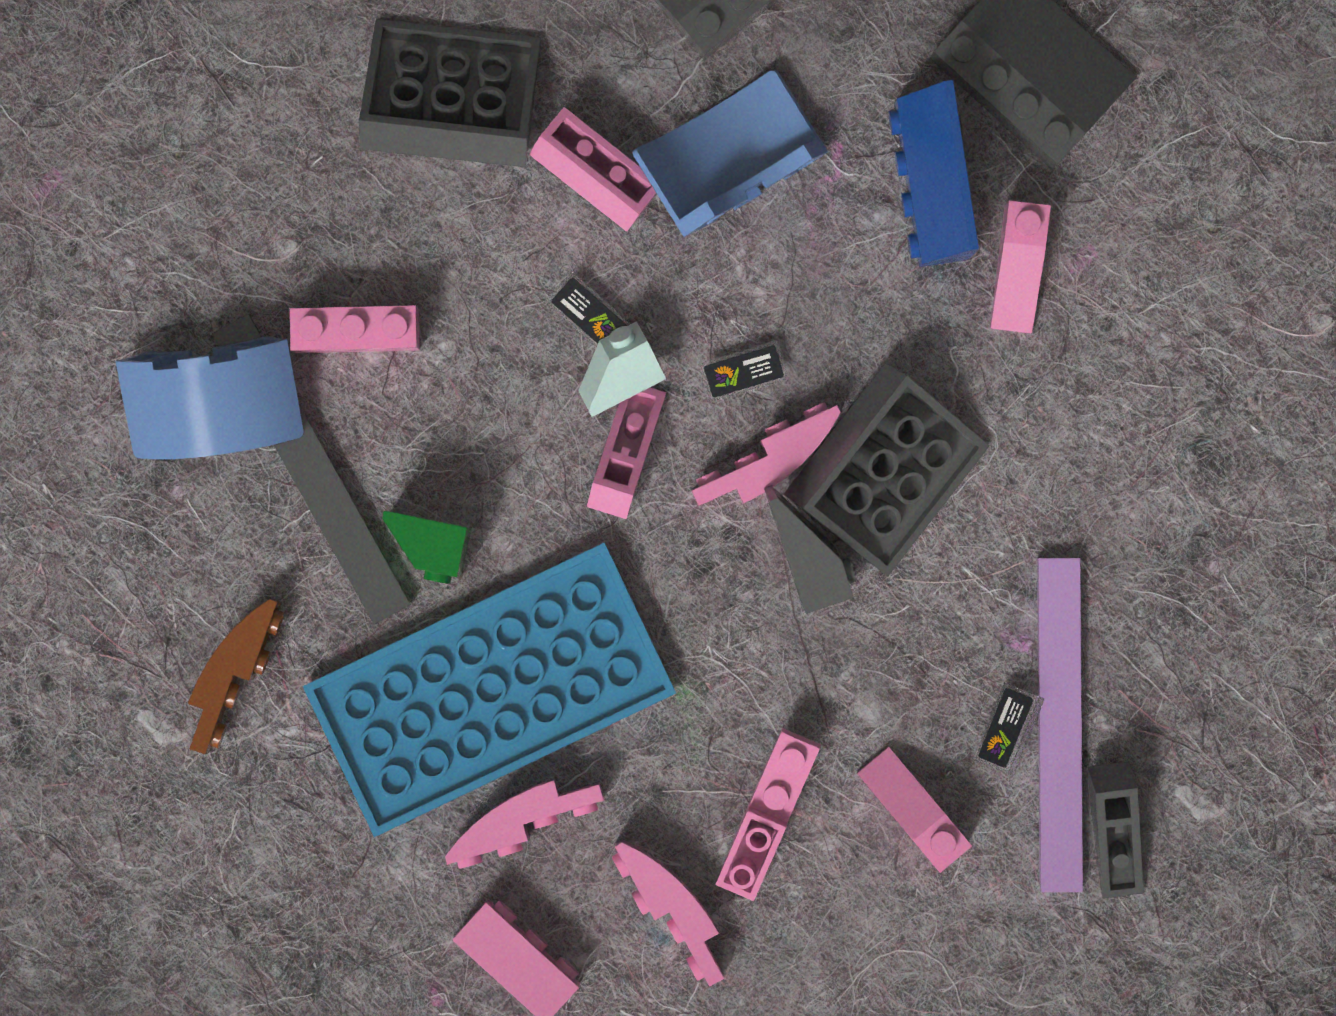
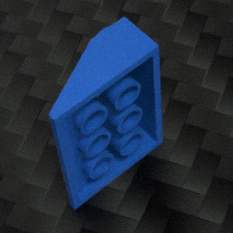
[888,80,979,267]

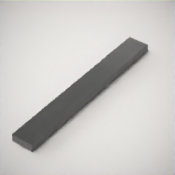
[212,314,411,625]

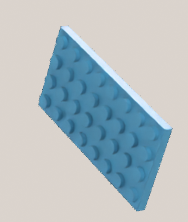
[303,542,676,837]

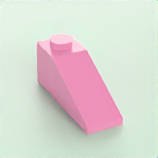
[990,200,1051,334]
[587,387,666,519]
[857,746,972,873]

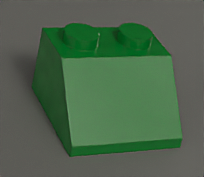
[382,511,472,584]

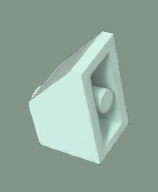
[578,321,666,417]

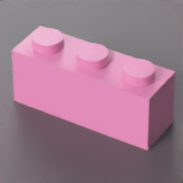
[529,107,657,231]
[289,305,420,353]
[452,899,580,1016]

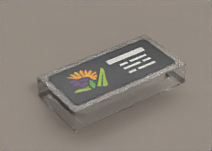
[545,271,632,348]
[698,340,790,404]
[973,682,1045,776]

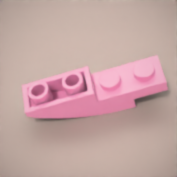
[691,402,841,506]
[715,728,821,901]
[445,778,604,869]
[612,839,724,987]

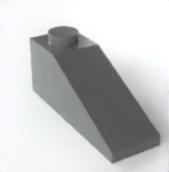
[764,485,856,614]
[1087,762,1144,899]

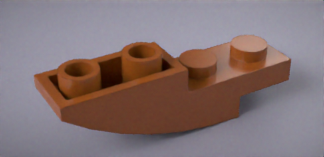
[188,599,285,755]

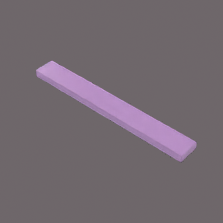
[1037,558,1083,893]

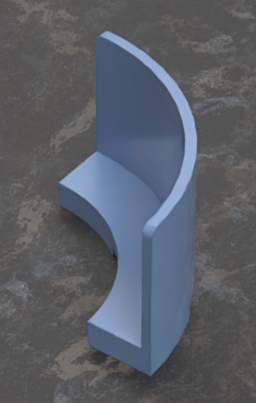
[632,70,828,237]
[115,336,304,459]

